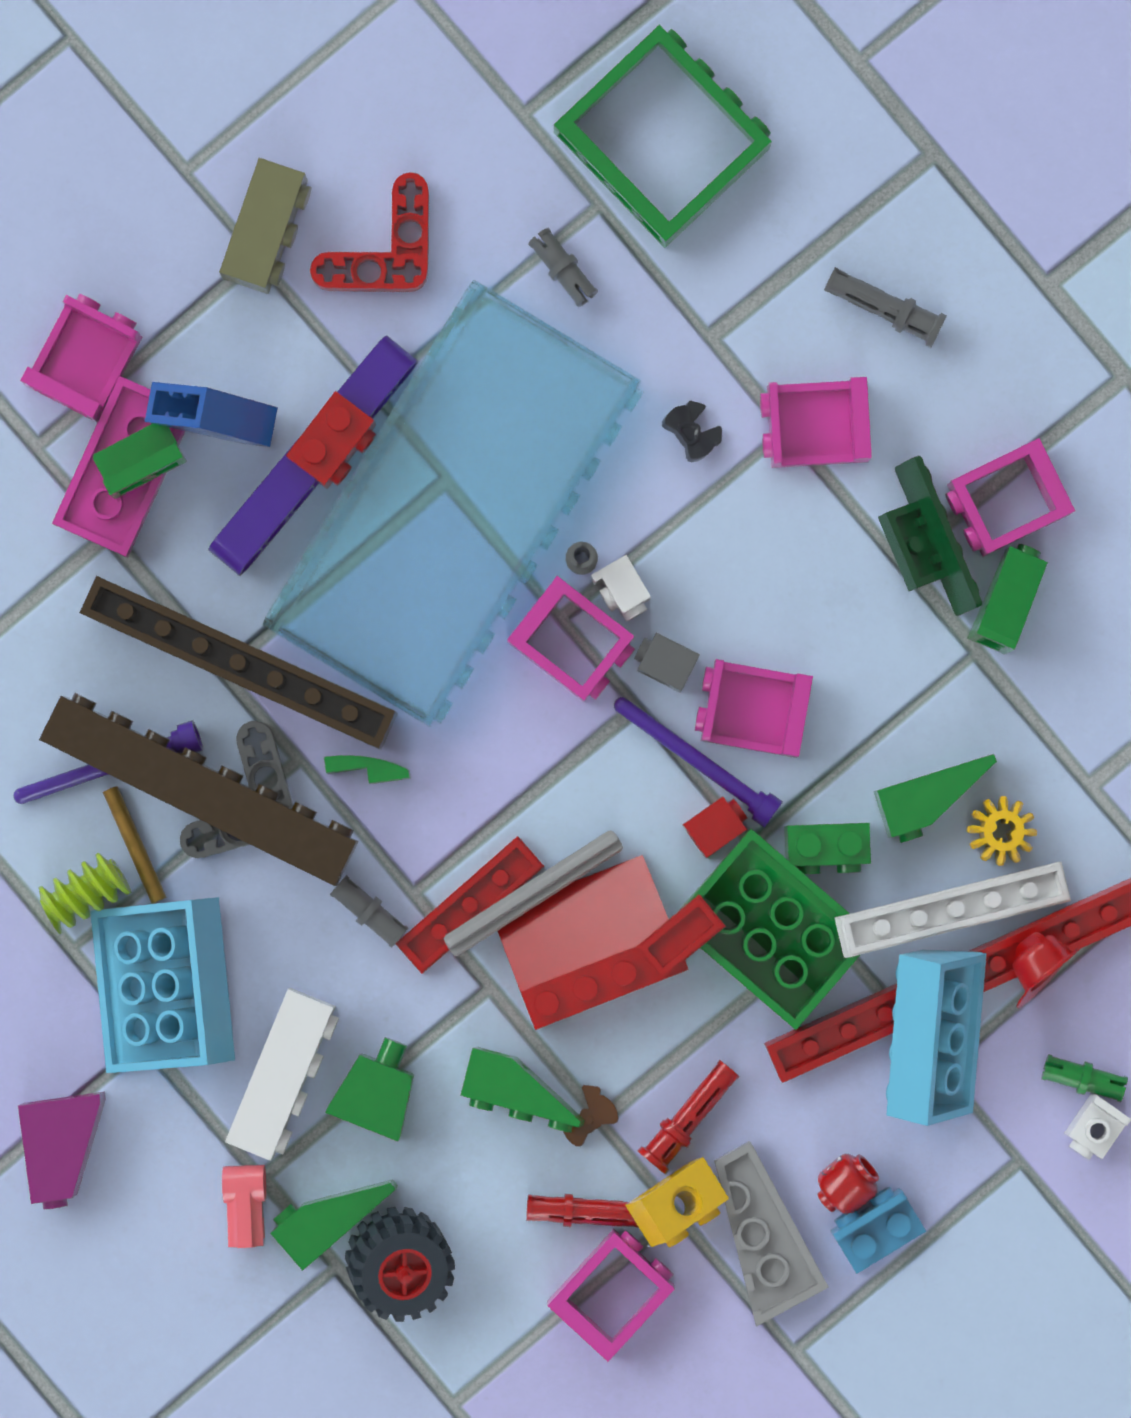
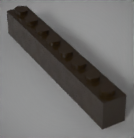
[79,576,398,750]
[39,693,359,886]

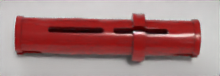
[526,1194,639,1228]

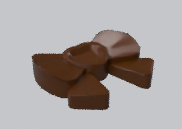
[563,1085,619,1147]

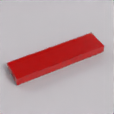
[396,836,544,974]

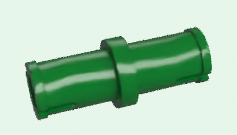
[1041,1054,1128,1102]

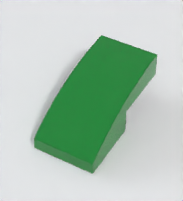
[324,755,411,784]

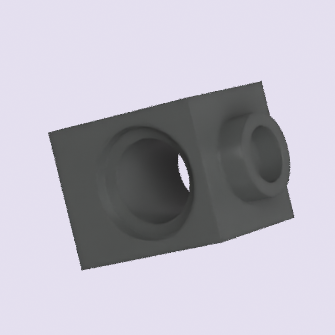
[634,632,700,693]

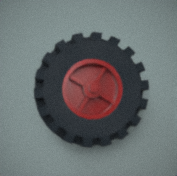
[345,1207,455,1322]

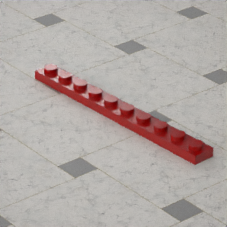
[764,878,1131,1083]

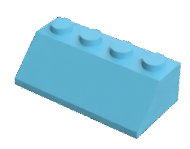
[886,949,987,1126]

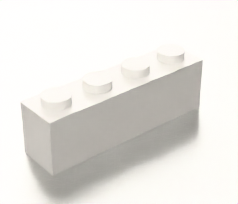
[225,988,339,1161]

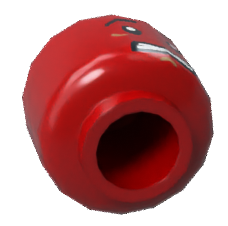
[817,1153,879,1215]

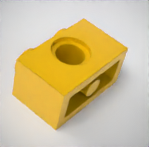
[625,1157,729,1248]

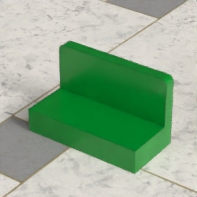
[93,424,187,499]

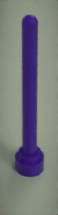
[614,697,783,828]
[13,720,203,804]

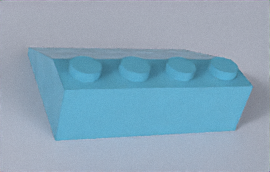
[90,897,235,1073]

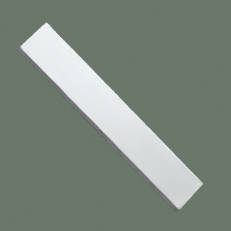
[835,862,1071,958]

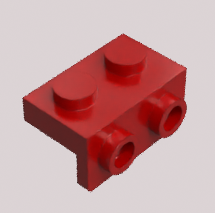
[286,391,377,489]

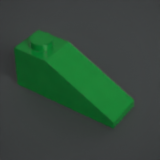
[873,754,997,843]
[270,1179,398,1271]

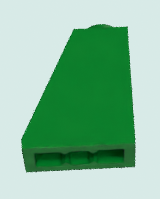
[967,544,1048,654]

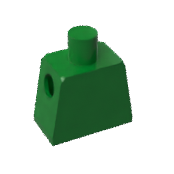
[325,1037,414,1142]

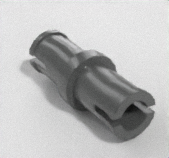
[528,228,598,307]
[565,541,598,575]
[330,875,408,948]

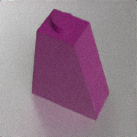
[18,1091,106,1210]

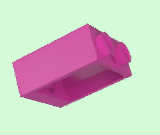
[945,438,1075,557]
[507,576,635,702]
[547,1229,675,1362]

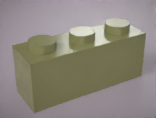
[219,158,312,294]

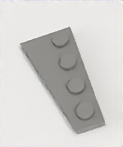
[714,1141,829,1327]

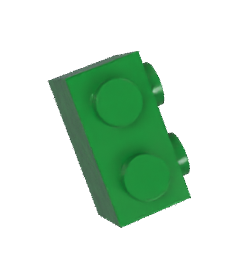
[784,823,871,874]

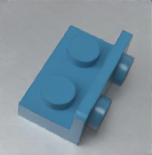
[830,1187,926,1274]

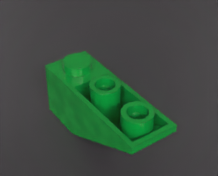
[460,1047,585,1133]

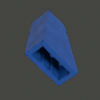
[145,382,278,447]

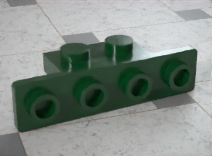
[878,455,982,616]

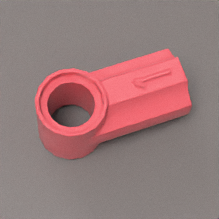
[222,1165,266,1248]

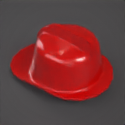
[1012,932,1080,1009]

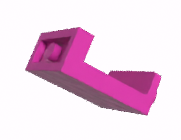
[20,294,143,423]
[760,377,872,468]
[695,659,813,758]

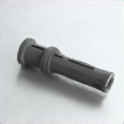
[824,267,947,348]

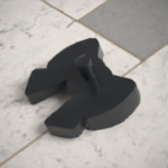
[662,401,722,463]

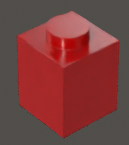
[682,796,748,858]

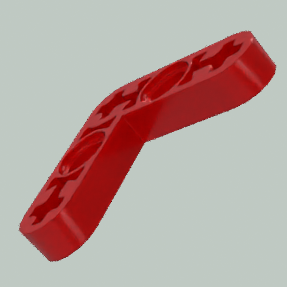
[310,172,429,292]

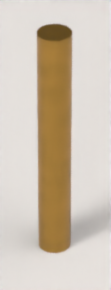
[102,786,167,904]

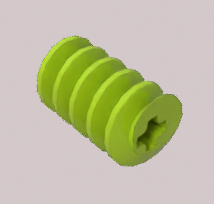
[38,853,132,934]

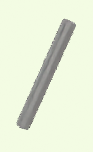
[444,831,623,956]

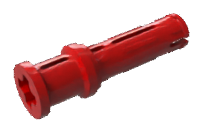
[637,1060,740,1175]

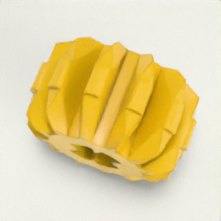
[966,796,1037,866]

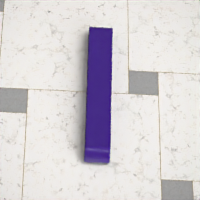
[208,335,418,576]

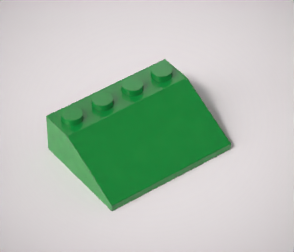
[678,829,860,1030]

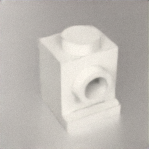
[591,555,651,622]
[1064,1093,1131,1160]

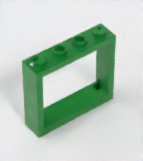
[554,24,772,248]

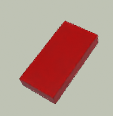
[636,894,726,979]

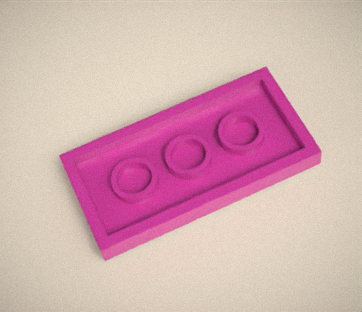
[52,376,185,558]

